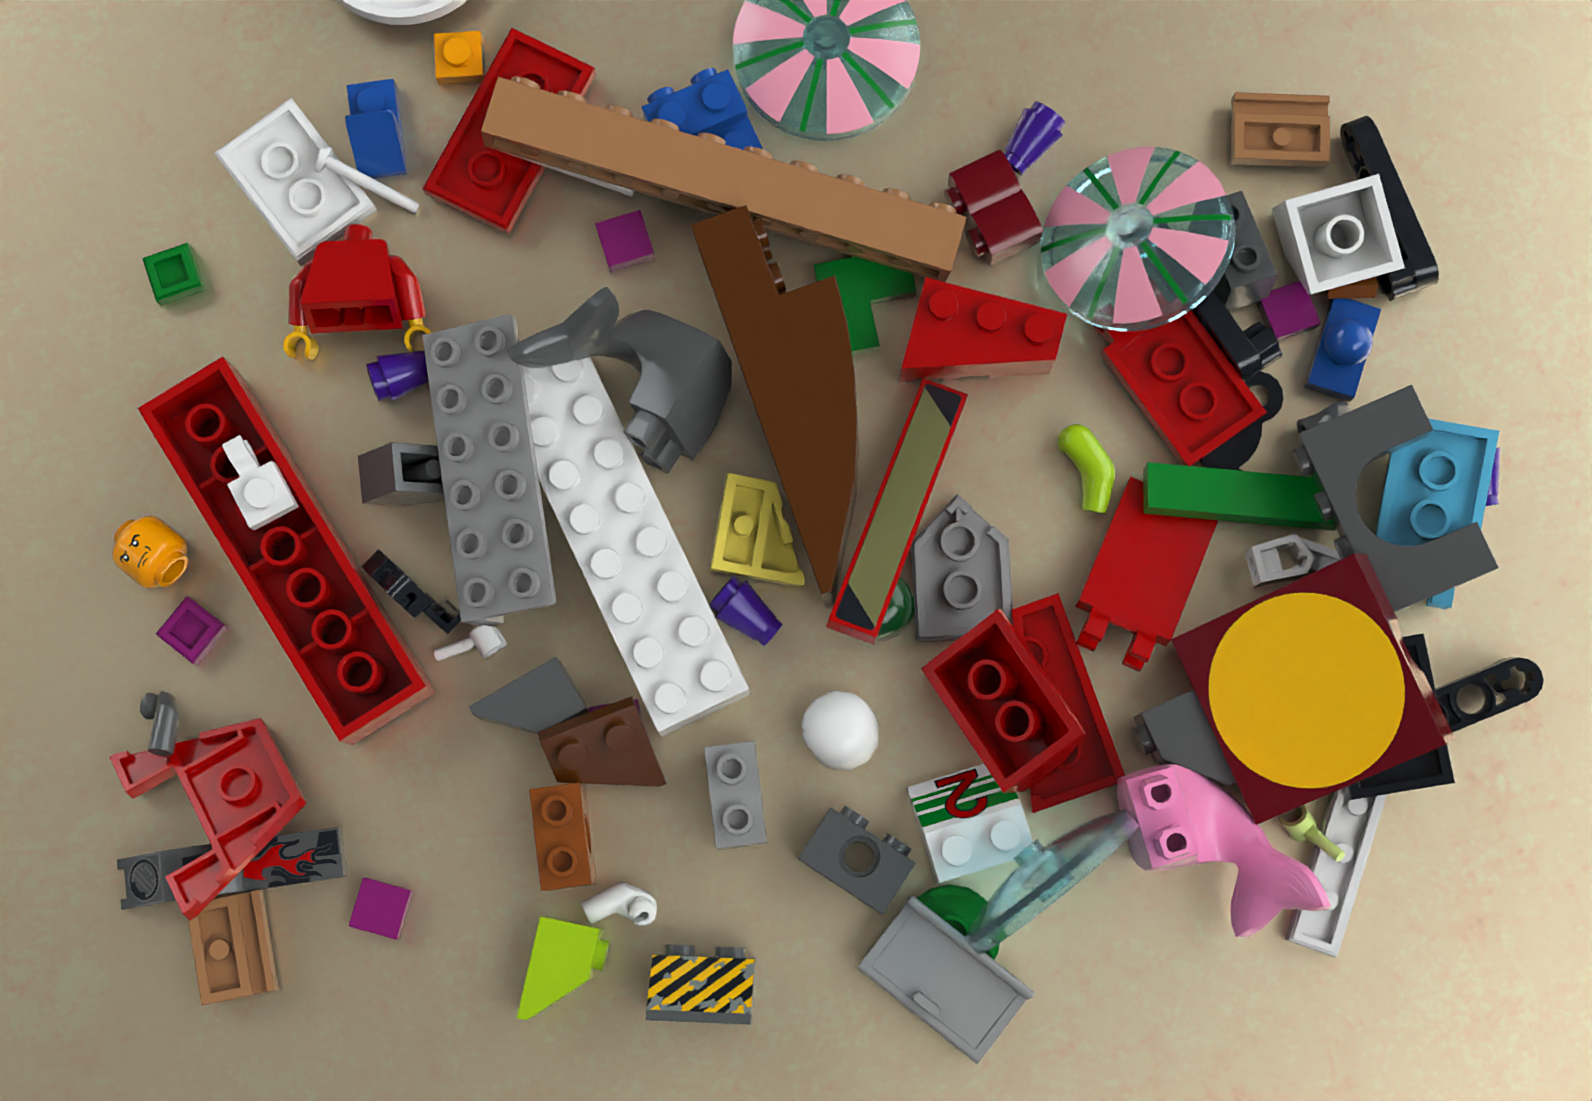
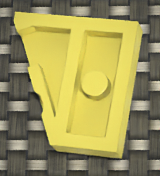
[709,473,805,588]

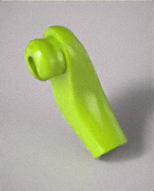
[1057,424,1115,514]

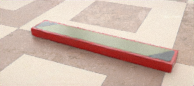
[826,378,968,645]

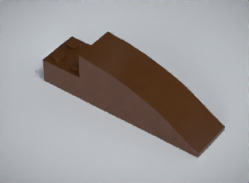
[691,205,859,607]

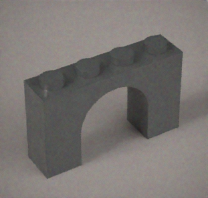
[1292,385,1499,613]

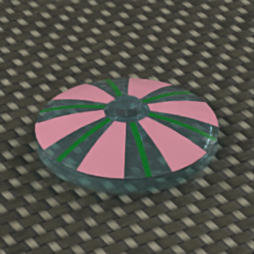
[733,0,920,141]
[1041,147,1235,331]

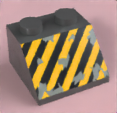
[646,944,756,1025]

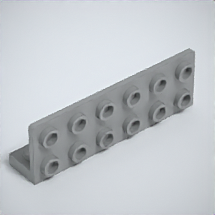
[422,314,556,626]

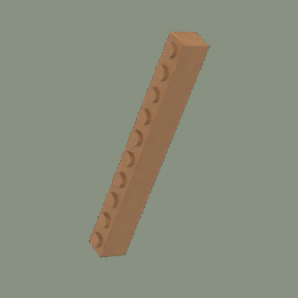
[481,76,967,282]

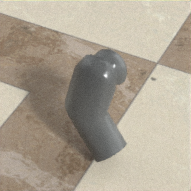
[140,691,180,756]

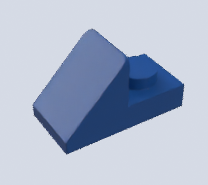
[345,79,408,179]

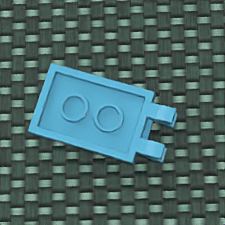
[1374,419,1499,609]

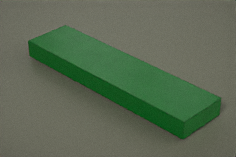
[1143,462,1336,531]

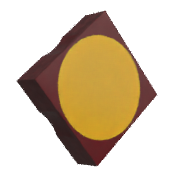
[1171,553,1456,825]

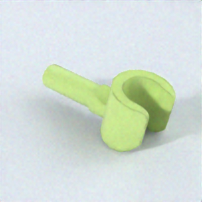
[1279,805,1345,862]

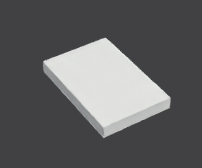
[215,98,377,266]

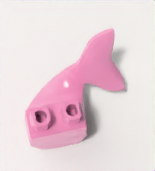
[1116,764,1331,937]

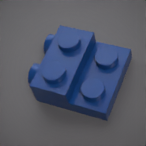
[641,68,763,150]

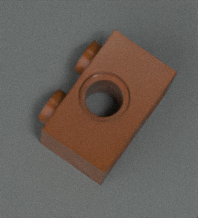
[529,782,597,891]

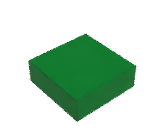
[142,243,206,306]

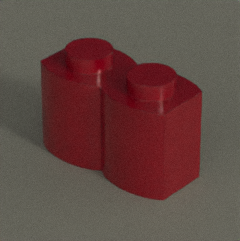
[944,149,1044,266]

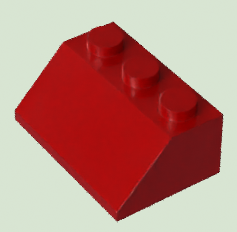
[921,609,1086,793]

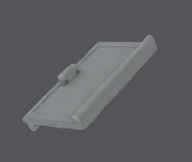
[857,895,1034,1064]

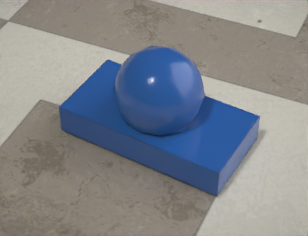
[1304,298,1381,401]

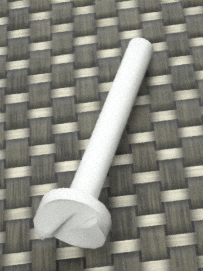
[314,146,420,214]

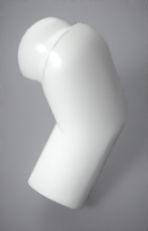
[581,882,657,926]

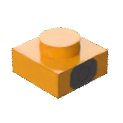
[434,31,485,85]

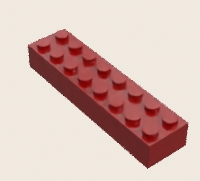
[137,356,437,746]

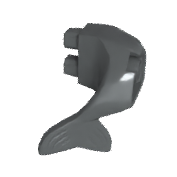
[507,287,732,474]

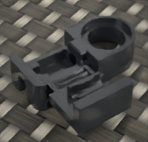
[361,549,461,634]

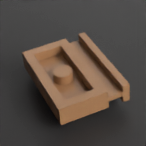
[1231,92,1330,168]
[188,890,279,1006]

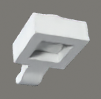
[222,435,299,530]

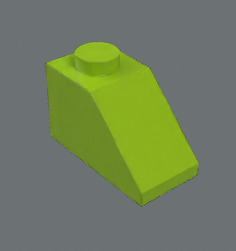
[517,916,610,1020]

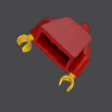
[283,224,431,360]

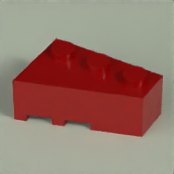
[899,277,1067,383]

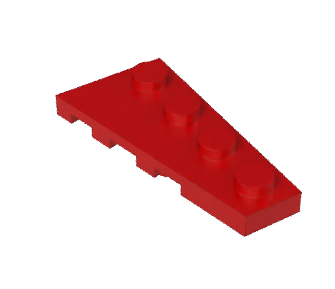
[1012,593,1125,813]

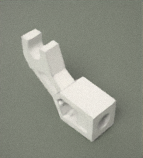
[1245,534,1341,587]

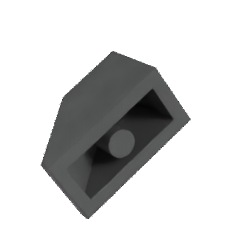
[358,442,445,506]
[469,657,589,734]
[1132,690,1236,787]

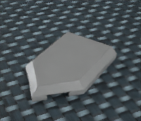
[911,494,1013,642]

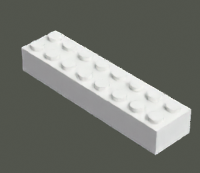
[523,357,751,737]

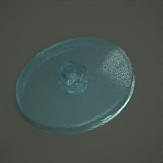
[964,808,1140,955]

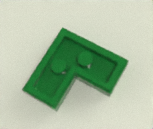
[813,257,917,355]

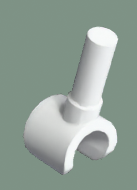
[434,625,506,661]

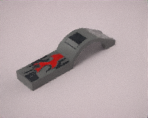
[117,827,348,910]

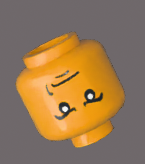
[112,515,189,589]

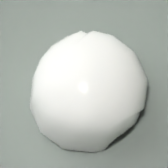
[801,691,879,770]

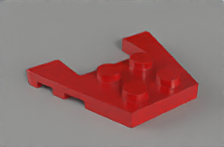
[109,718,307,920]

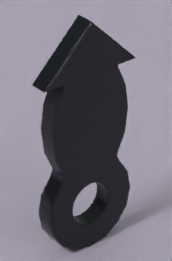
[1200,371,1284,471]

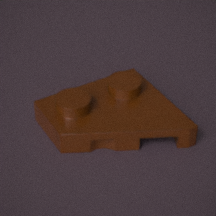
[538,696,666,787]

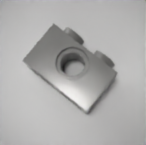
[704,741,768,850]

